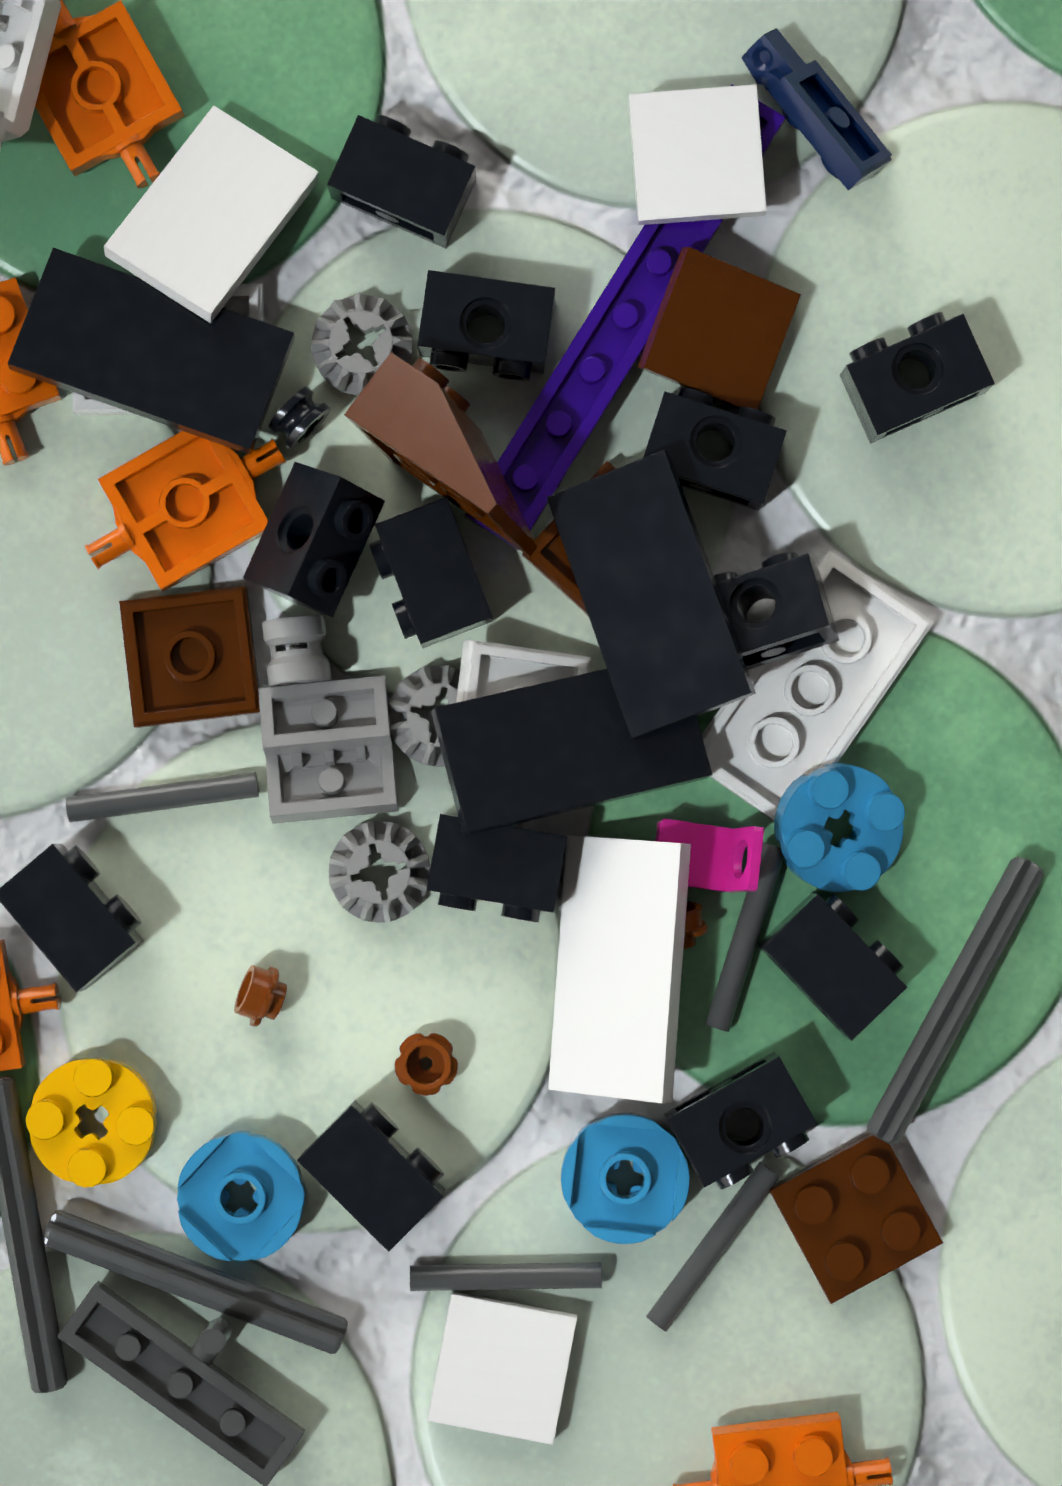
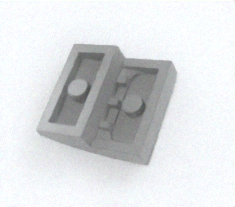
[258,675,399,824]

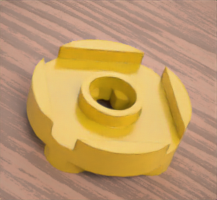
[26,1057,157,1188]

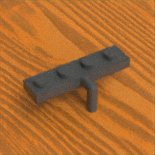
[57,1281,305,1486]

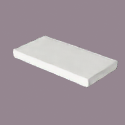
[702,550,934,821]
[548,835,691,1103]

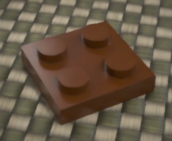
[769,1133,943,1304]

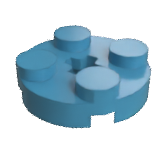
[774,763,905,892]
[561,1113,690,1244]
[177,1130,307,1261]

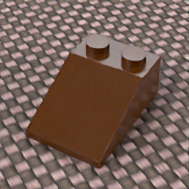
[344,352,538,557]

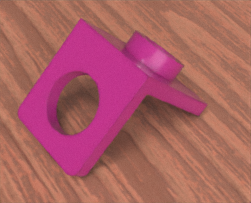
[655,819,764,893]

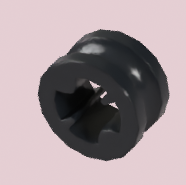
[268,386,331,449]

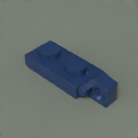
[741,28,892,191]

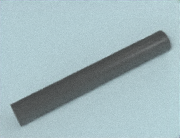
[66,772,259,822]
[705,843,784,1032]
[646,1162,780,1332]
[410,1262,602,1291]

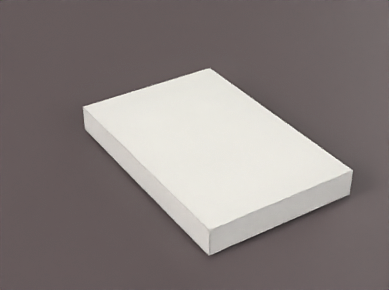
[104,106,319,323]

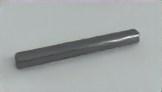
[867,856,1044,1145]
[0,1076,68,1393]
[43,1210,348,1354]

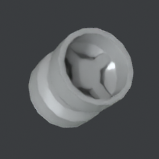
[262,615,332,686]

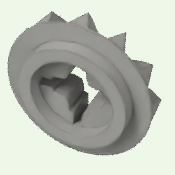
[311,292,413,395]
[388,665,460,767]
[329,821,430,923]

